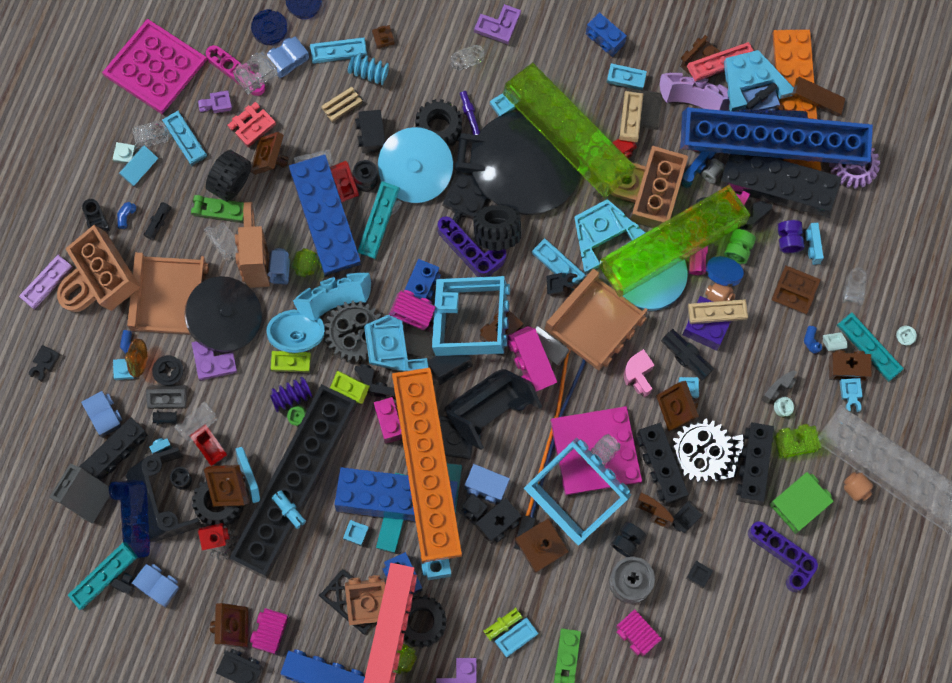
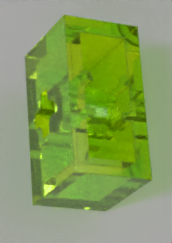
[774,424,821,459]

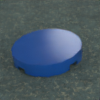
[706,256,744,286]

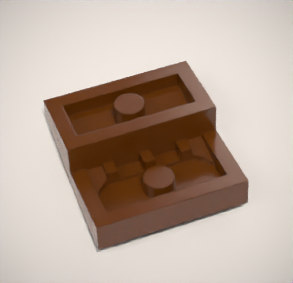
[771,265,821,314]
[635,492,674,529]

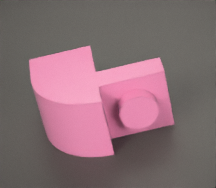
[624,349,654,397]

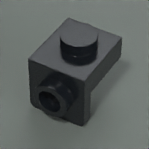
[672,500,704,533]

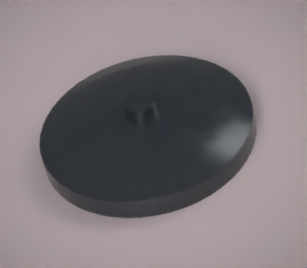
[184,276,262,353]

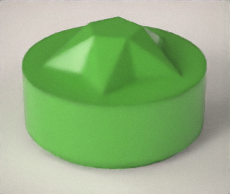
[287,405,307,426]

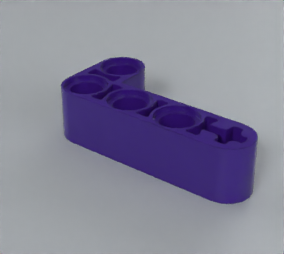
[437,216,506,277]
[748,521,818,592]

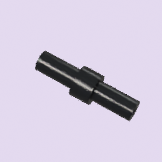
[746,83,778,111]

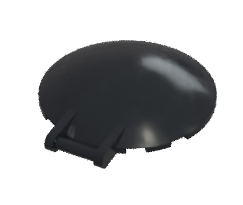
[455,111,582,215]

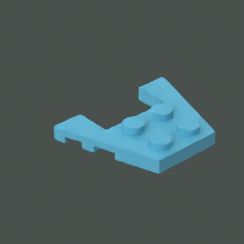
[724,50,794,111]
[574,199,651,274]
[364,315,428,372]

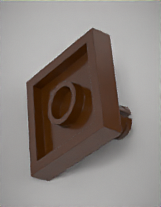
[250,132,289,175]
[656,381,699,431]
[204,465,249,506]
[514,518,569,573]
[210,603,249,648]

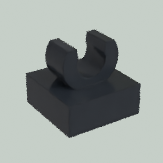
[686,561,713,589]
[111,572,135,597]

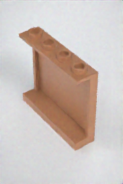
[127,252,209,334]
[545,269,648,371]

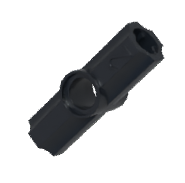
[661,329,714,381]

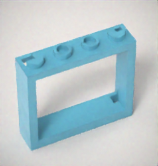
[432,276,510,356]
[524,438,631,546]

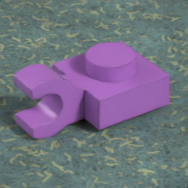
[198,91,232,113]

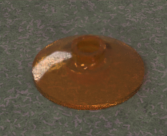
[125,339,148,377]

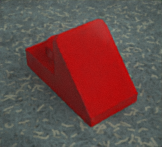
[330,161,359,202]
[190,424,227,466]

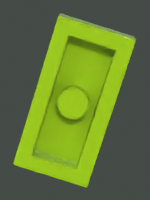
[271,351,311,373]
[330,371,370,404]

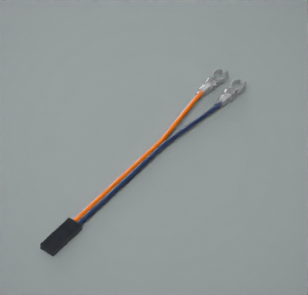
[514,345,586,551]

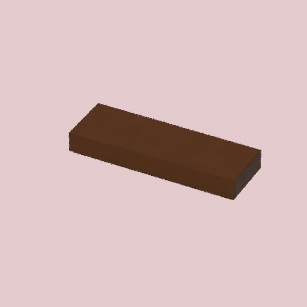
[792,77,845,116]

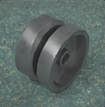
[609,557,655,604]

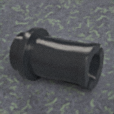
[153,410,177,426]

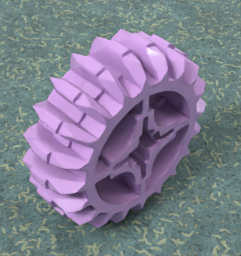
[829,148,880,189]

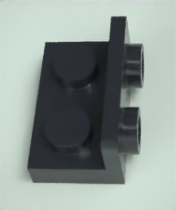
[216,648,263,683]

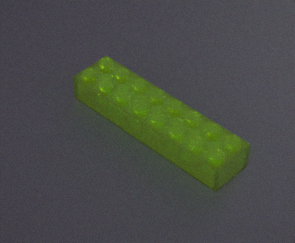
[503,62,635,198]
[599,184,750,298]

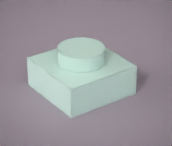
[113,142,136,164]
[823,332,847,351]

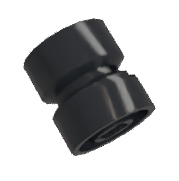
[353,160,378,192]
[610,521,647,557]

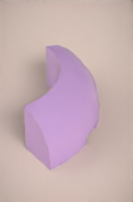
[660,73,730,111]

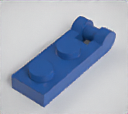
[681,151,717,188]

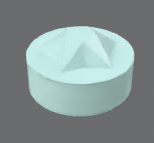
[896,326,917,345]
[774,397,794,417]

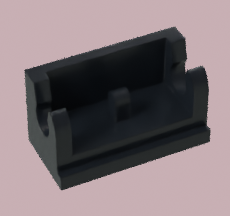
[427,342,473,385]

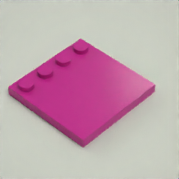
[102,19,207,114]
[550,406,642,496]

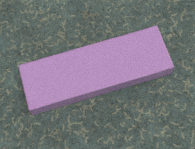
[19,255,73,310]

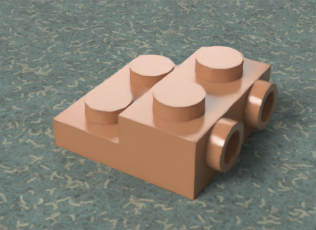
[345,575,385,625]

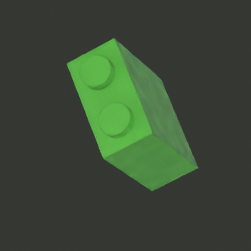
[769,472,834,534]

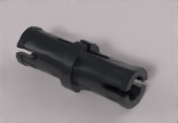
[143,202,172,240]

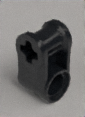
[82,199,110,232]

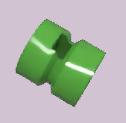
[724,229,756,264]

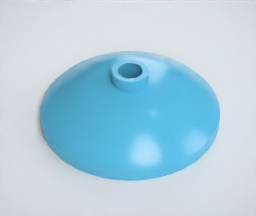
[267,310,325,353]

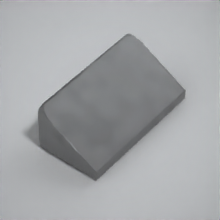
[146,385,187,408]

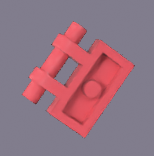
[227,102,276,147]

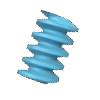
[348,53,389,85]

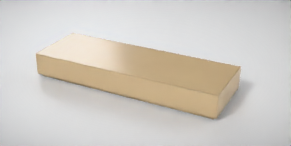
[619,91,643,142]
[688,300,748,324]

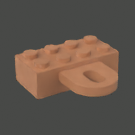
[604,146,688,231]
[235,202,270,288]
[57,225,140,312]

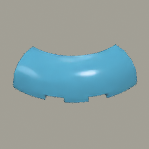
[293,273,371,321]

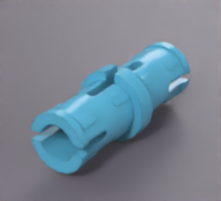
[272,490,306,529]

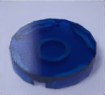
[286,0,322,19]
[251,9,288,45]

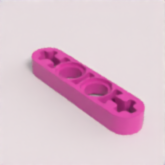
[206,45,266,96]

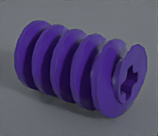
[270,377,313,413]

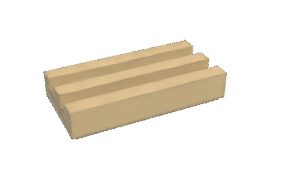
[321,87,363,122]

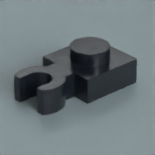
[546,273,578,295]
[29,345,60,382]

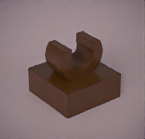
[372,25,395,49]

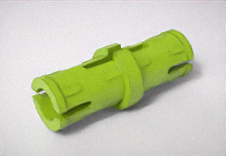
[483,607,523,641]

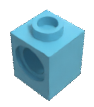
[421,559,451,580]

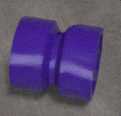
[777,220,804,253]

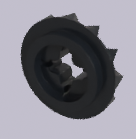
[152,355,183,386]

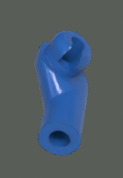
[117,202,136,229]
[804,326,822,353]
[120,330,138,357]

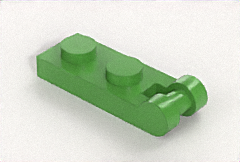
[191,195,244,223]
[554,628,581,683]

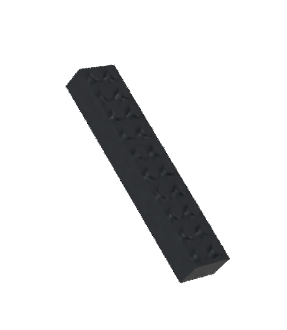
[229,384,357,579]

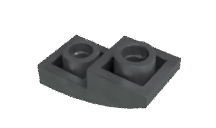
[536,326,570,366]
[761,370,797,404]

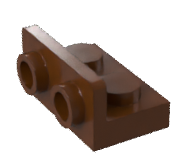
[680,35,720,76]

